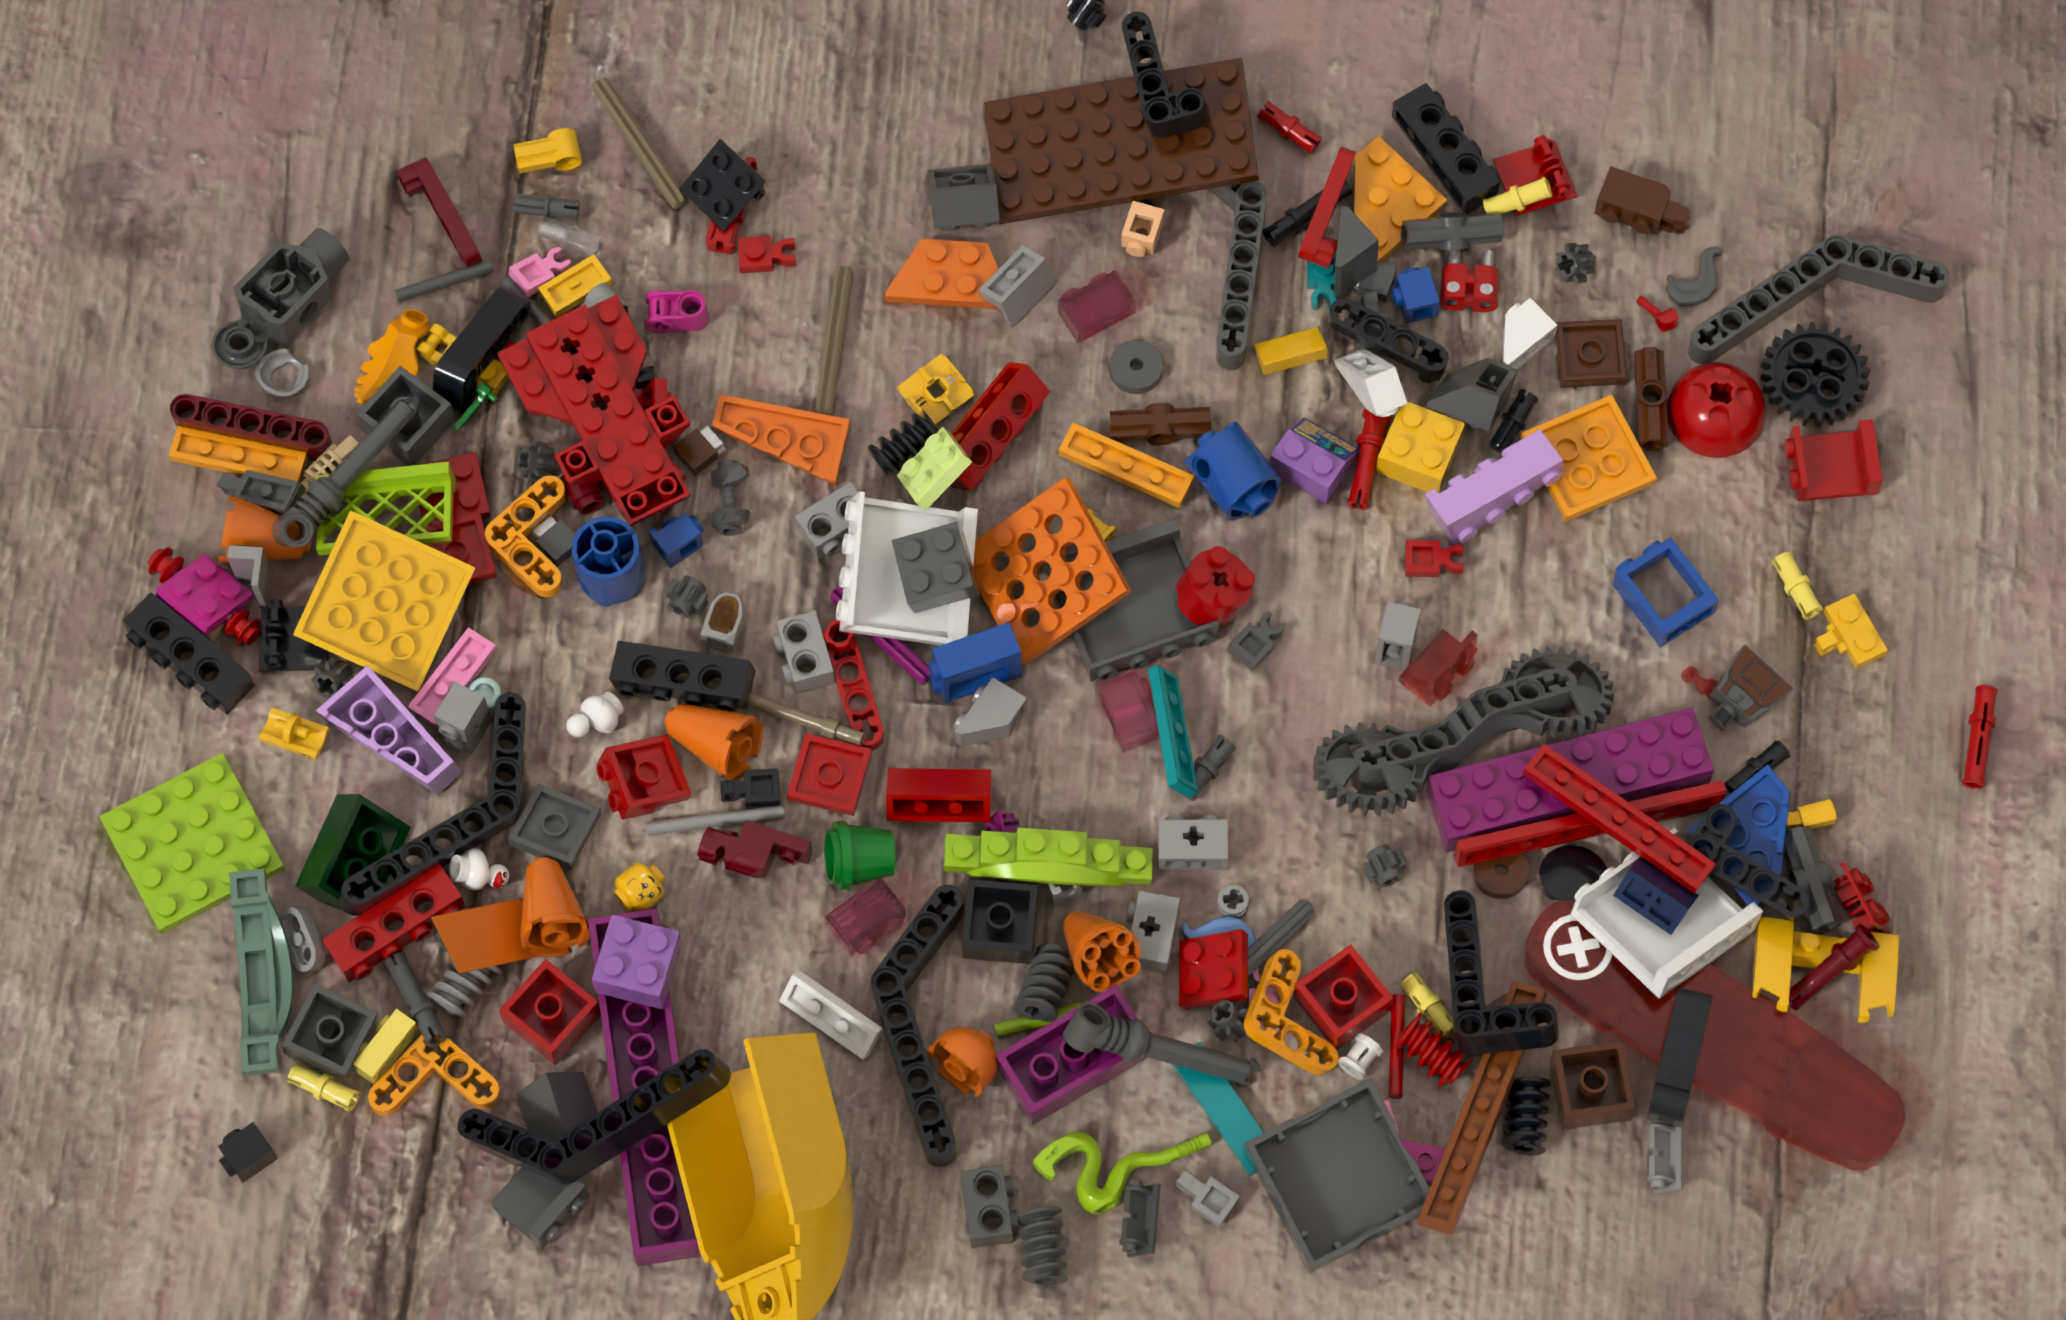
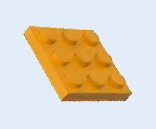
[1520,394,1657,522]

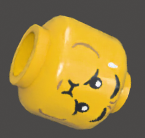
[613,862,666,913]

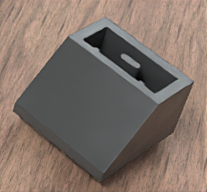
[1426,358,1518,431]

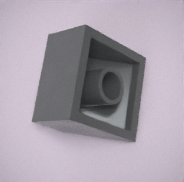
[927,164,1000,231]
[282,983,378,1077]

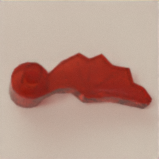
[1681,666,1718,700]

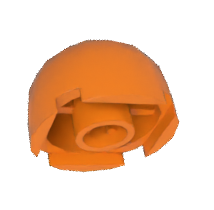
[928,1027,999,1097]

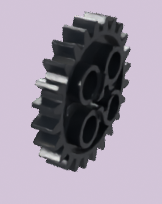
[1760,322,1870,427]

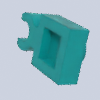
[1307,254,1336,310]

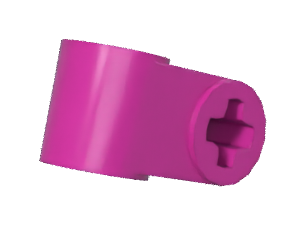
[645,290,710,333]

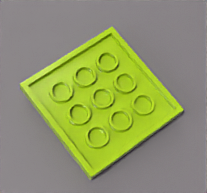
[99,752,285,935]

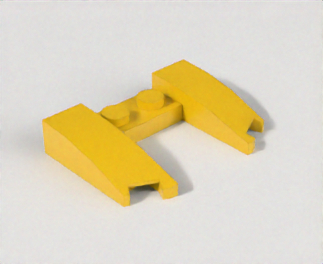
[1752,916,1899,1023]

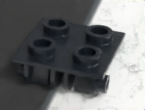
[679,139,766,232]
[259,599,328,672]

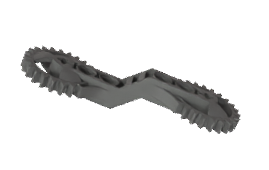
[1313,646,1615,817]

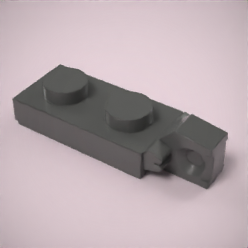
[216,470,306,515]

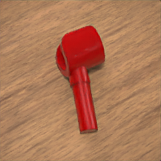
[1636,295,1679,332]

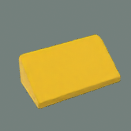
[1253,327,1328,375]

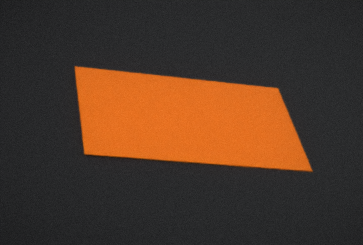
[431,898,538,974]

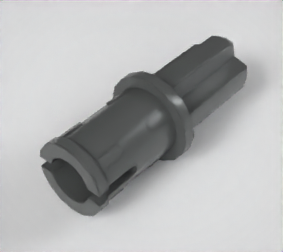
[513,193,580,221]

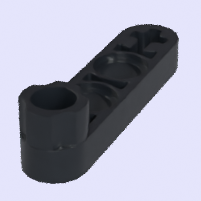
[1328,298,1449,383]

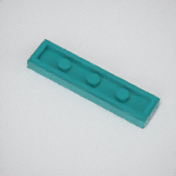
[1148,664,1198,798]
[1172,1042,1264,1177]

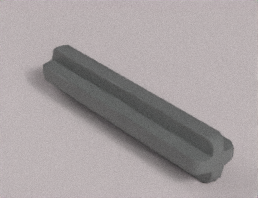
[1248,899,1315,977]

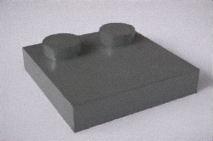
[508,783,601,870]

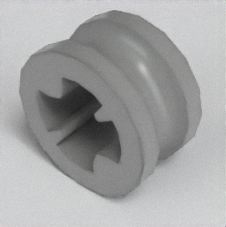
[1217,884,1249,919]

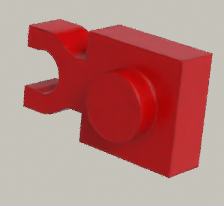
[738,236,796,273]
[1405,540,1464,577]

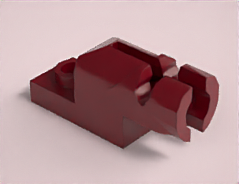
[697,820,813,878]

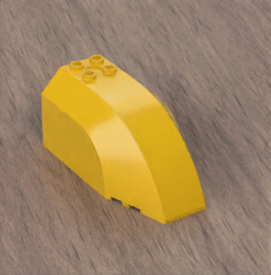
[667,1032,853,1320]

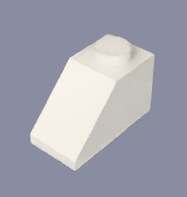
[1502,298,1557,369]

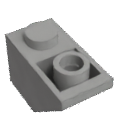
[953,677,1027,746]

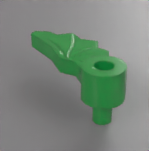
[453,381,498,431]

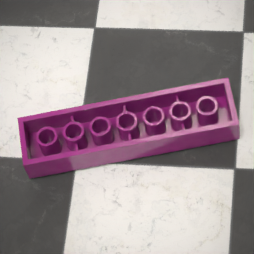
[1426,707,1714,853]

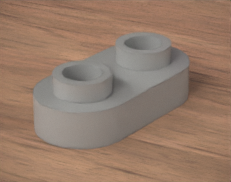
[280,907,326,972]

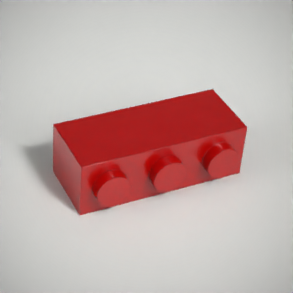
[886,768,992,822]

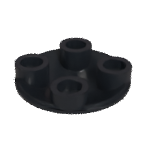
[1539,845,1607,905]

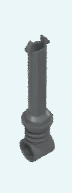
[272,397,420,548]
[1063,1002,1261,1087]

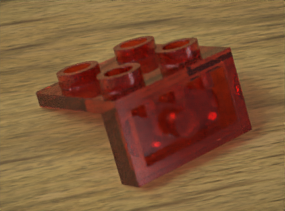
[1398,629,1478,706]

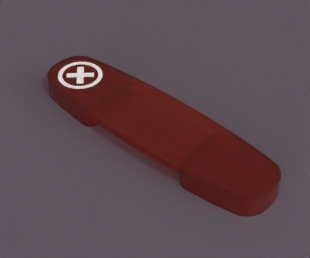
[1524,900,1906,1170]

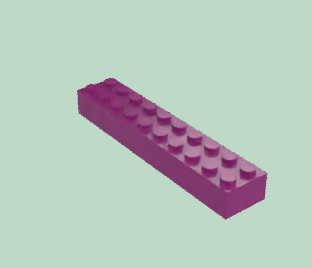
[588,908,701,1267]

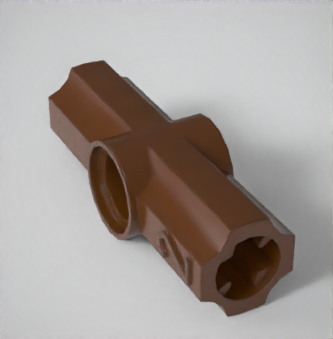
[1634,347,1669,451]
[1110,403,1211,446]

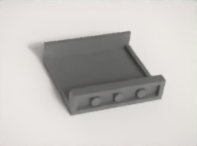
[1048,518,1219,681]

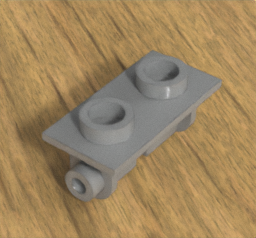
[1647,1120,1683,1195]

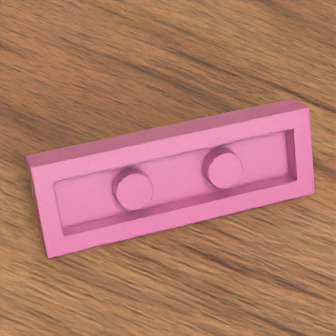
[408,627,497,729]

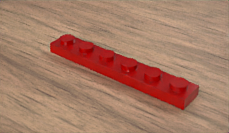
[1522,744,1716,894]

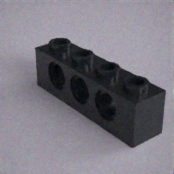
[1392,83,1501,214]
[123,592,255,715]
[609,641,756,712]

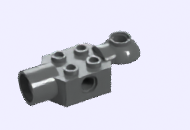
[212,228,350,369]

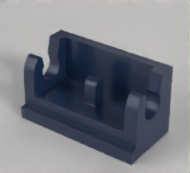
[1613,857,1699,935]

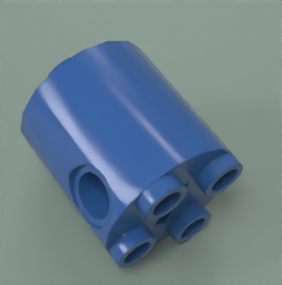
[1184,421,1281,521]
[571,516,645,607]

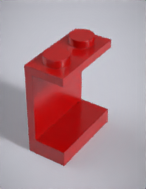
[1784,419,1883,501]

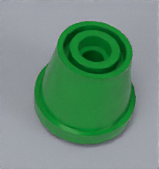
[824,821,895,891]

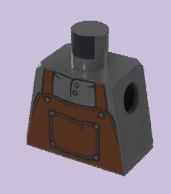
[1709,644,1794,730]

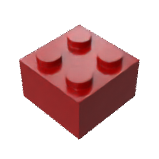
[1293,944,1394,1050]
[499,959,601,1066]

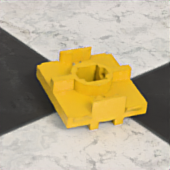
[896,353,974,425]

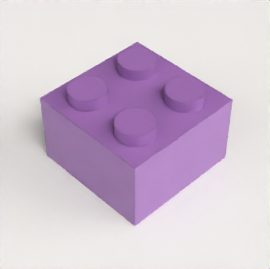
[592,915,683,1010]

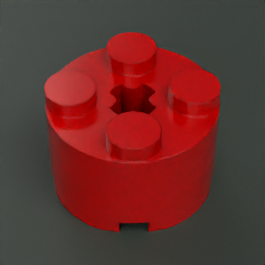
[1175,546,1255,627]

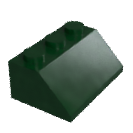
[295,794,411,916]

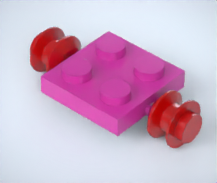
[148,547,261,647]

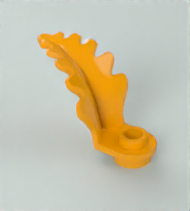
[354,309,430,404]

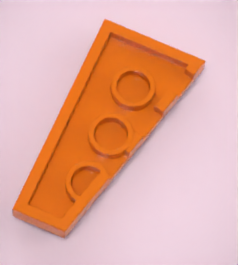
[712,394,851,486]

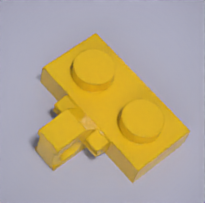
[1814,593,1888,669]

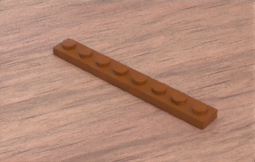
[1418,981,1546,1236]

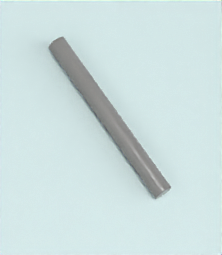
[646,805,785,836]

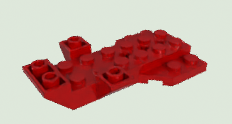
[497,294,691,526]

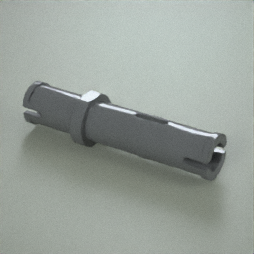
[385,952,447,1047]

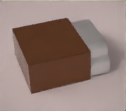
[673,426,726,476]

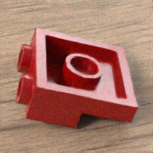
[596,734,691,820]

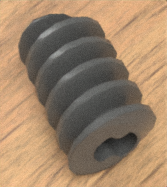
[1014,944,1075,1022]
[1018,1206,1068,1285]

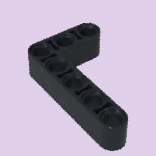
[1444,890,1559,1055]

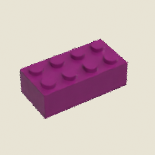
[995,985,1148,1125]

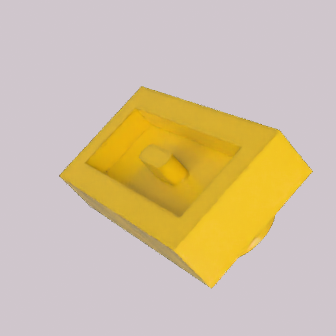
[538,254,613,318]

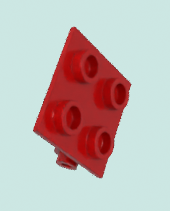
[1493,135,1578,216]
[1834,862,1891,934]

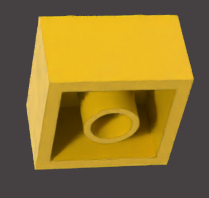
[1376,402,1465,494]

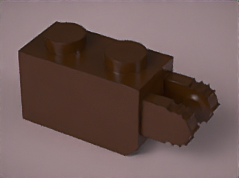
[1594,166,1690,235]

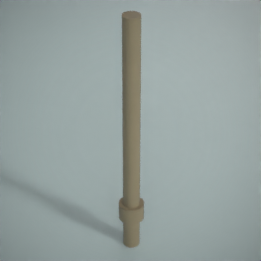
[675,673,866,746]

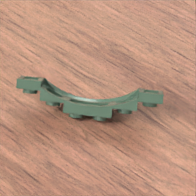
[229,869,293,1076]

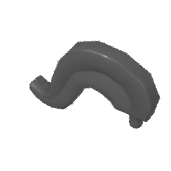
[1666,247,1723,306]

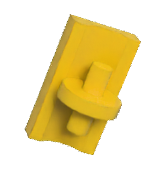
[258,708,330,761]

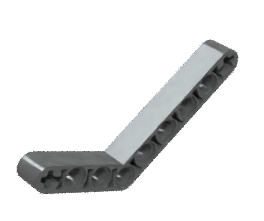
[1209,181,1267,370]
[1688,235,1950,364]

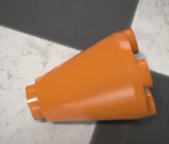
[1063,911,1141,992]

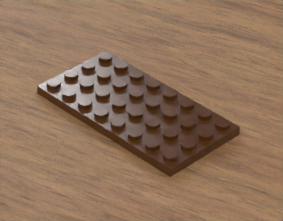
[984,58,1259,224]

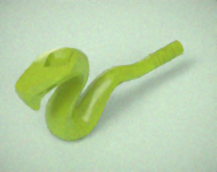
[1033,1132,1212,1215]

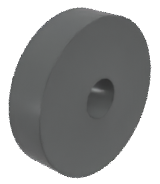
[1110,340,1163,394]

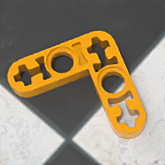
[485,475,566,598]
[1244,949,1339,1076]
[368,1035,501,1116]

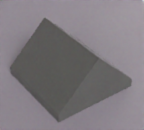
[1334,207,1378,296]
[516,1072,596,1140]

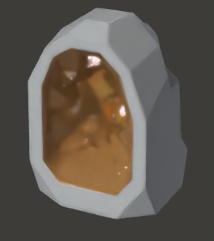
[701,592,746,653]

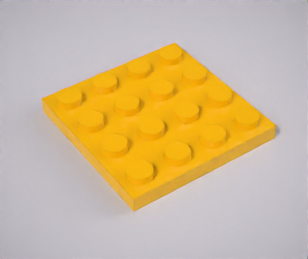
[293,510,476,691]

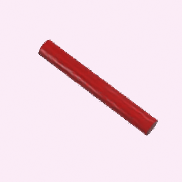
[1388,994,1405,1099]

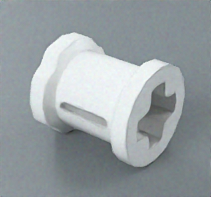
[1338,1033,1383,1080]

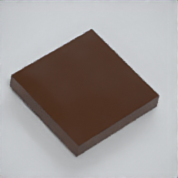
[1555,319,1628,388]

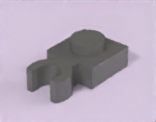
[1227,611,1286,671]

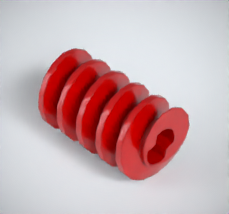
[1395,1011,1473,1089]

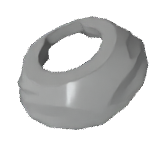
[255,348,309,398]

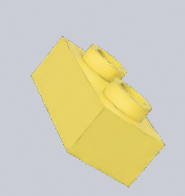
[353,1009,420,1085]

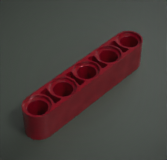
[170,394,333,461]

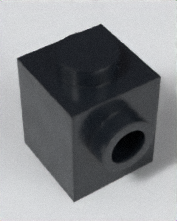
[218,1122,278,1183]

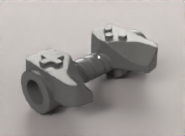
[711,459,750,536]

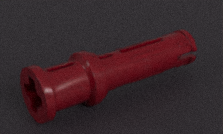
[1789,924,1880,1011]

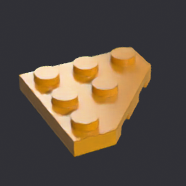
[1354,136,1448,262]

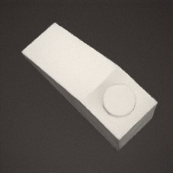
[1334,349,1408,417]

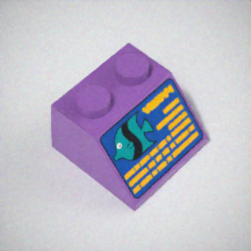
[1270,417,1360,504]

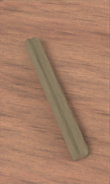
[593,77,687,209]
[814,266,853,416]

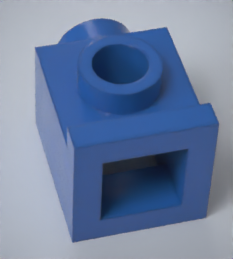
[648,513,704,568]

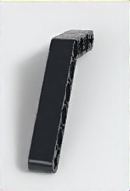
[339,692,526,916]
[871,885,964,1167]
[458,1049,731,1185]

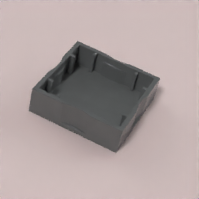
[1243,1078,1430,1274]

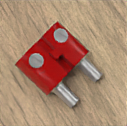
[1440,250,1500,312]

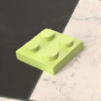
[897,427,972,511]

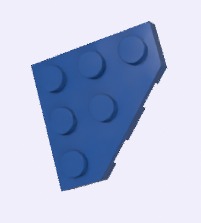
[1686,765,1791,906]

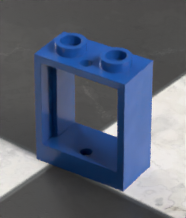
[1612,537,1719,648]
[928,622,1022,703]

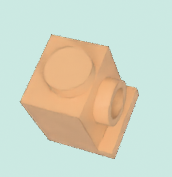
[1121,201,1164,257]

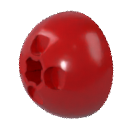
[1666,362,1766,458]

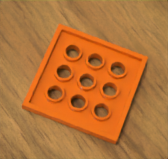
[973,477,1132,666]

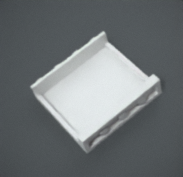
[836,491,978,645]
[1571,828,1763,999]

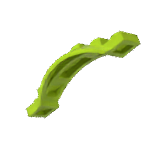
[943,827,1153,886]

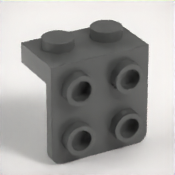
[492,1167,590,1250]

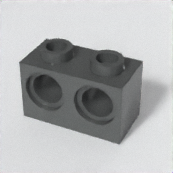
[960,1165,1019,1249]

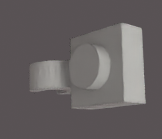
[1175,1171,1240,1228]

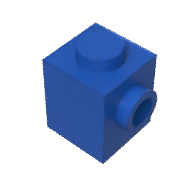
[1391,267,1440,324]

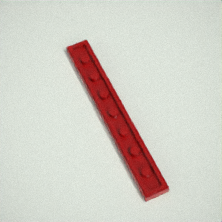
[1454,781,1726,867]

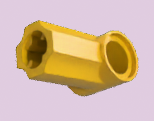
[513,128,582,174]

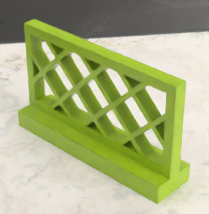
[316,462,456,555]

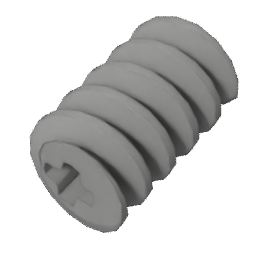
[426,963,502,1017]

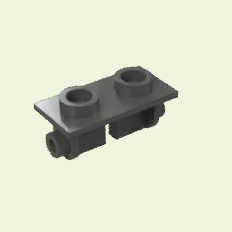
[1119,1180,1161,1258]

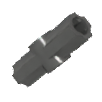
[1400,212,1504,250]
[1784,826,1842,934]

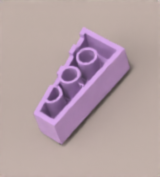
[1425,429,1565,545]
[316,665,463,795]

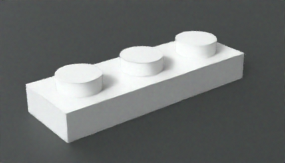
[779,970,883,1060]

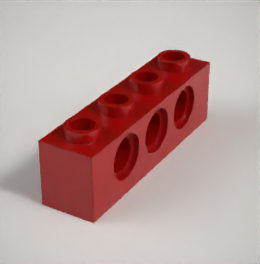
[950,362,1051,491]
[322,864,466,983]

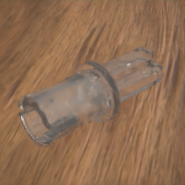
[538,217,604,255]

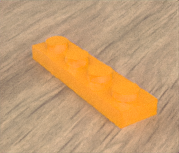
[1058,423,1194,509]
[168,426,308,482]

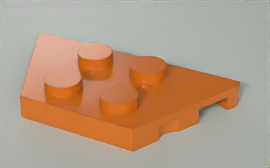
[885,238,1001,310]

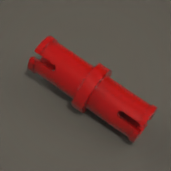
[1257,101,1323,155]

